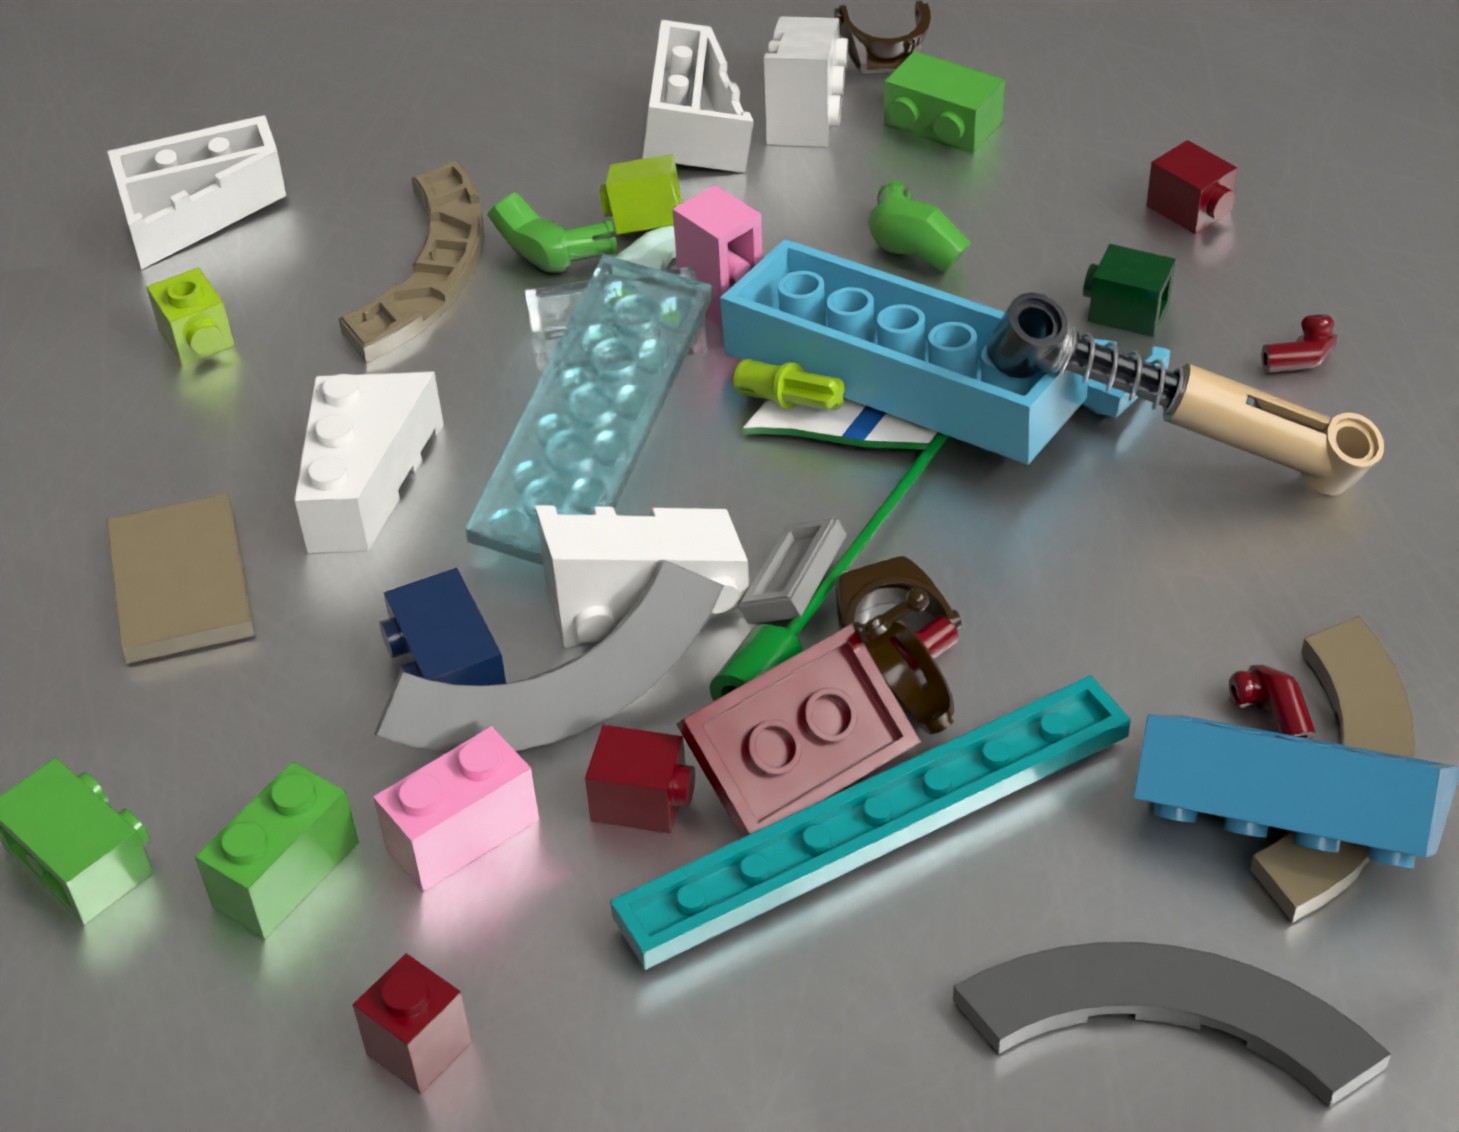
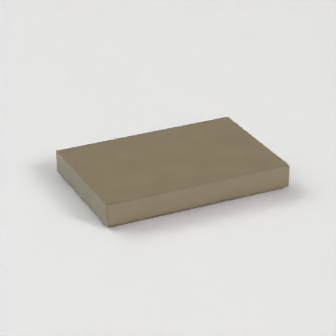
[107,493,255,664]

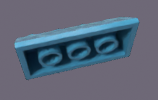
[1134,714,1459,868]

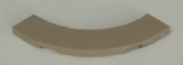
[338,160,484,363]
[1250,616,1415,922]

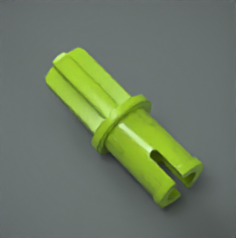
[733,358,846,410]

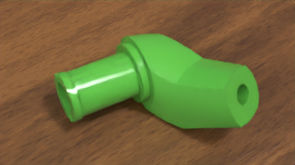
[868,181,971,273]
[487,192,617,273]

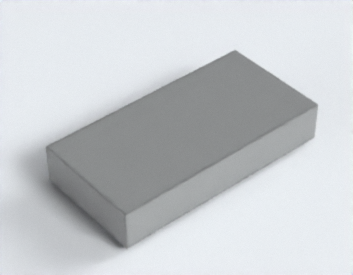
[738,518,847,624]

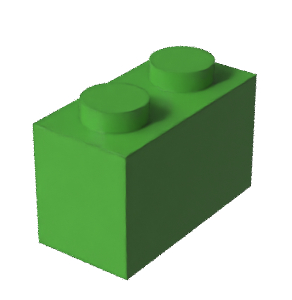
[884,51,1005,154]
[0,757,154,925]
[195,761,359,940]

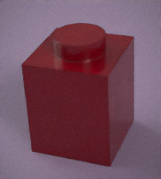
[1146,140,1238,234]
[585,724,696,833]
[352,953,472,1095]

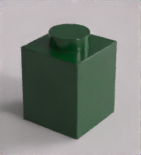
[1083,244,1176,337]

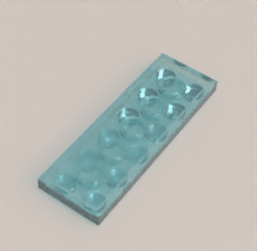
[465,254,712,565]

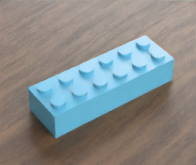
[720,239,1088,465]

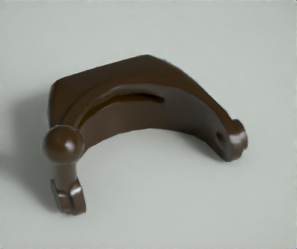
[834,1,931,74]
[836,556,962,635]
[859,588,955,735]

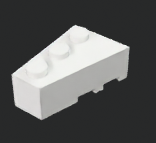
[764,16,848,147]
[642,20,754,173]
[107,115,286,270]
[294,372,444,554]
[535,505,749,649]

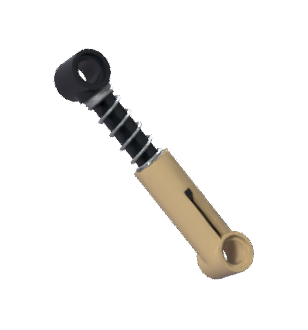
[987,292,1384,496]

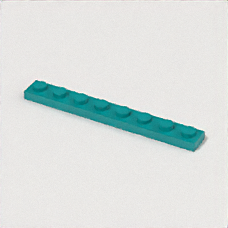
[610,675,1131,970]

